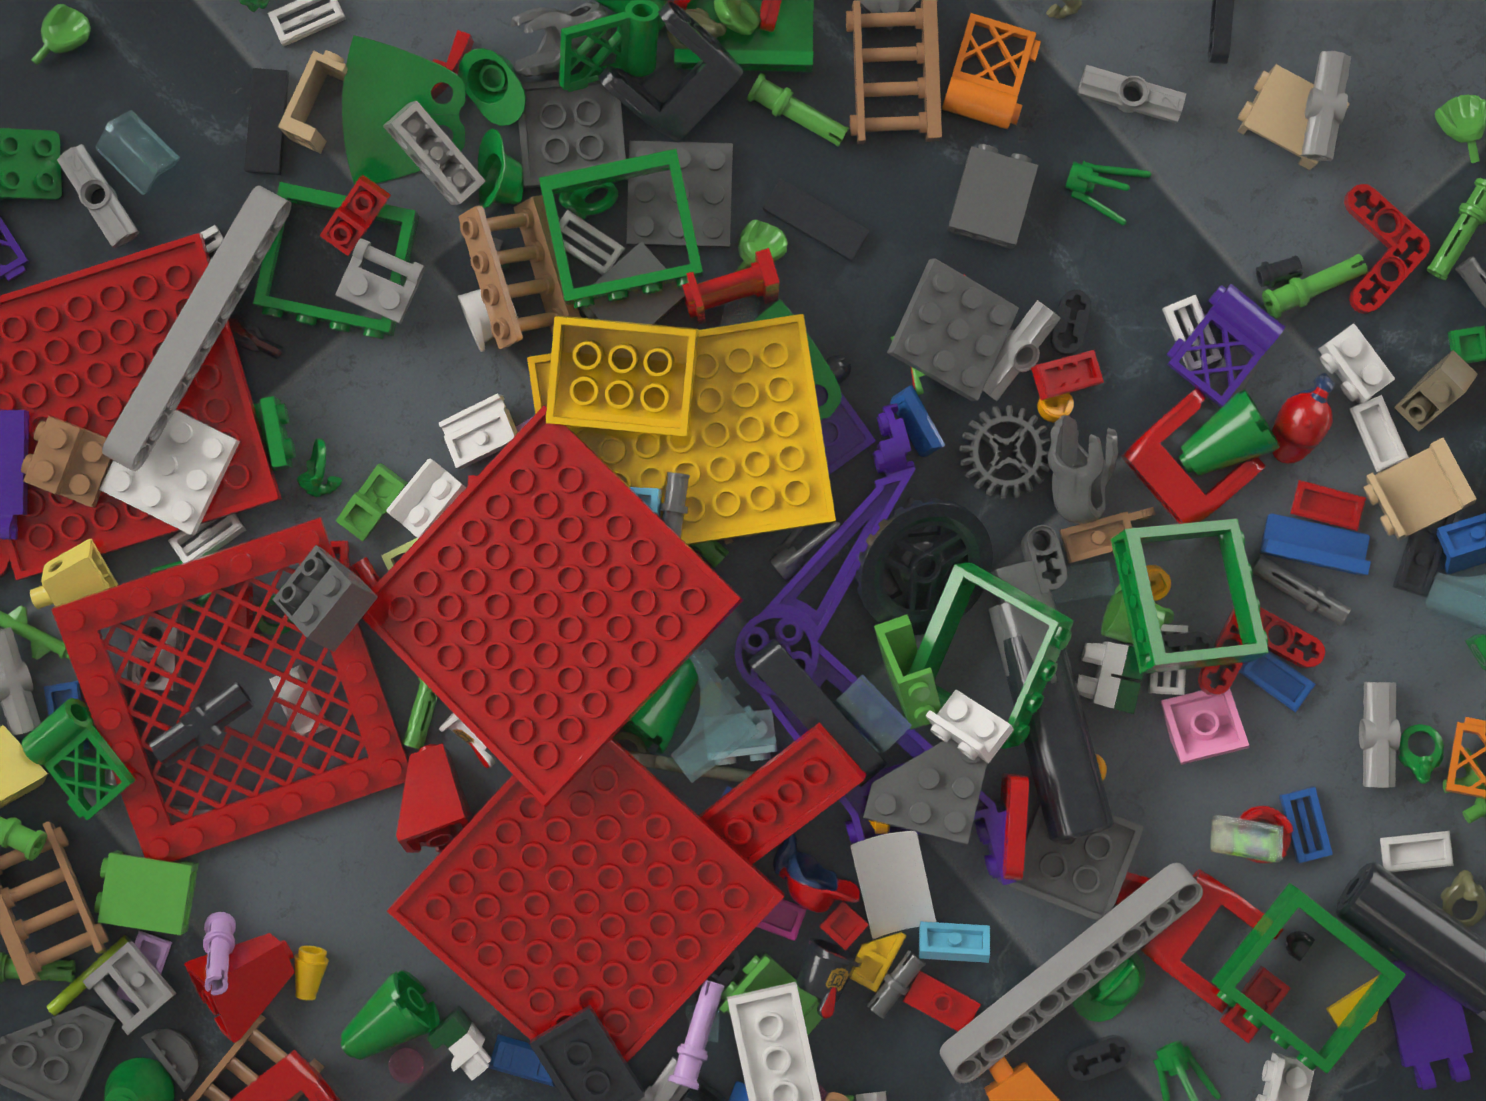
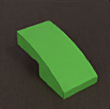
[336,463,408,541]

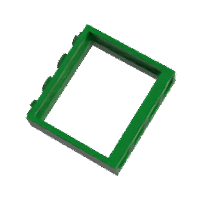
[539,149,703,309]
[253,182,420,340]
[1111,519,1269,674]
[908,563,1074,749]
[1211,883,1406,1074]

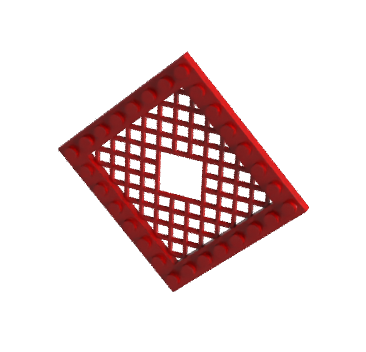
[51,517,409,862]

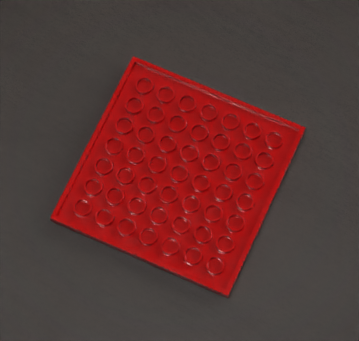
[0,233,282,580]
[362,405,743,806]
[387,738,784,1062]

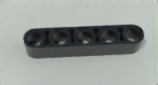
[748,638,887,787]

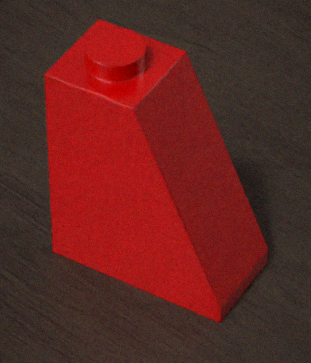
[396,743,473,853]
[184,933,295,1043]

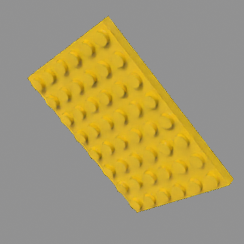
[527,314,836,545]

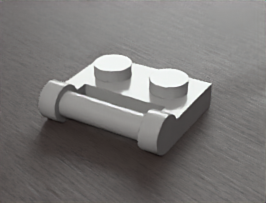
[335,238,425,324]
[83,940,177,1035]

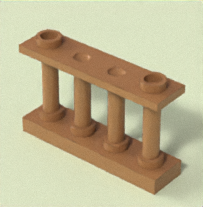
[846,0,942,144]
[0,821,109,986]
[180,1015,325,1101]

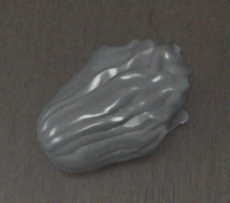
[511,1,612,77]
[1047,415,1118,524]

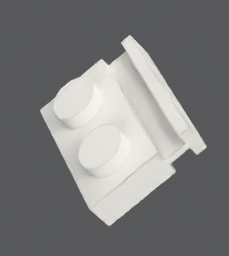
[439,393,518,469]

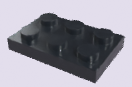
[529,1005,645,1101]

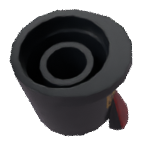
[796,938,863,1019]

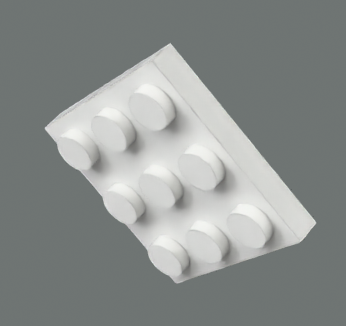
[99,410,240,535]

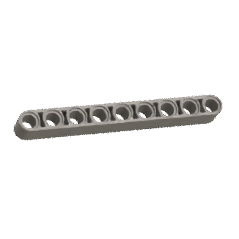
[102,185,291,471]
[940,863,1203,1083]

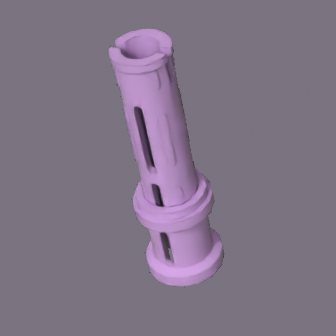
[203,912,236,995]
[668,980,725,1090]

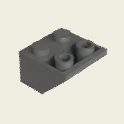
[272,545,378,652]

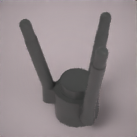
[770,522,842,582]

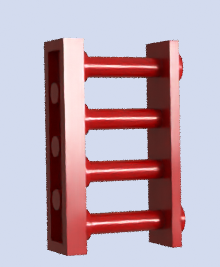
[682,248,780,325]

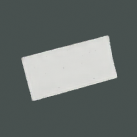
[851,831,936,939]

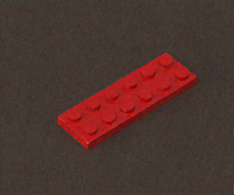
[698,722,866,864]

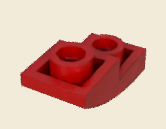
[320,175,391,256]

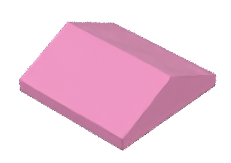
[1161,688,1249,765]

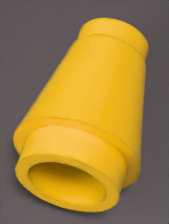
[294,946,329,1000]

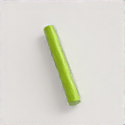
[46,935,131,1016]

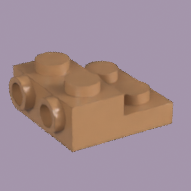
[21,416,113,508]

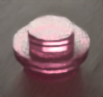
[389,1048,424,1083]

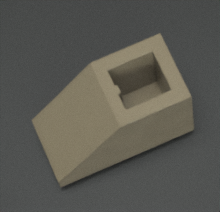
[1394,350,1478,431]

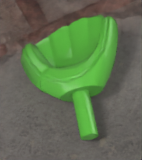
[714,0,760,35]
[31,4,91,65]
[1435,94,1486,163]
[735,220,788,272]

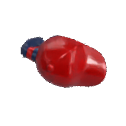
[1272,373,1335,464]
[773,833,860,913]

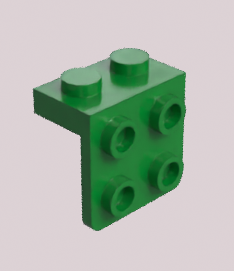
[0,128,62,201]
[253,396,296,471]

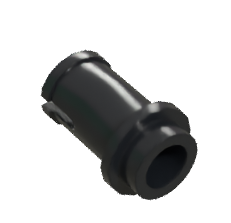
[1256,255,1303,289]

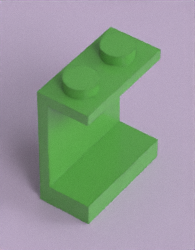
[874,615,941,730]
[95,850,199,935]
[719,952,823,1036]

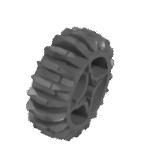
[959,405,1051,499]

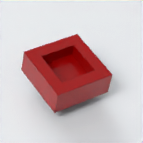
[819,901,869,951]

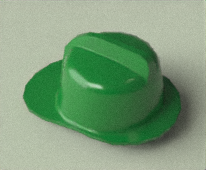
[458,48,526,126]
[478,129,524,209]
[1072,952,1146,1022]

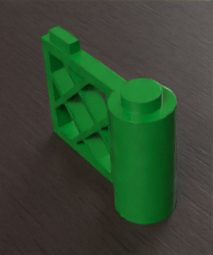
[559,0,660,93]
[22,698,136,820]

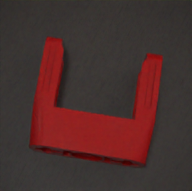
[1122,388,1266,524]
[1140,869,1284,1013]
[229,1049,341,1101]

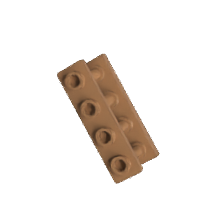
[459,195,581,349]

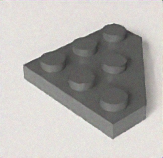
[863,738,987,845]
[0,1004,118,1101]

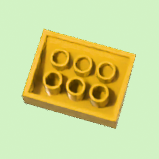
[546,316,699,437]

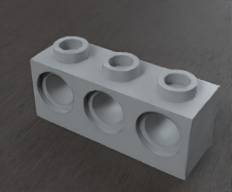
[383,101,485,205]
[127,604,186,691]

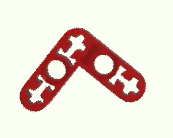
[1344,184,1430,314]
[1198,607,1325,696]
[1000,773,1029,880]

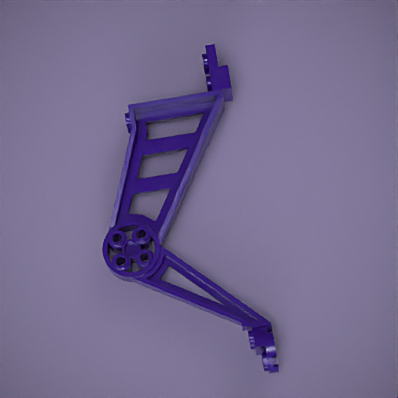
[735,403,1017,885]

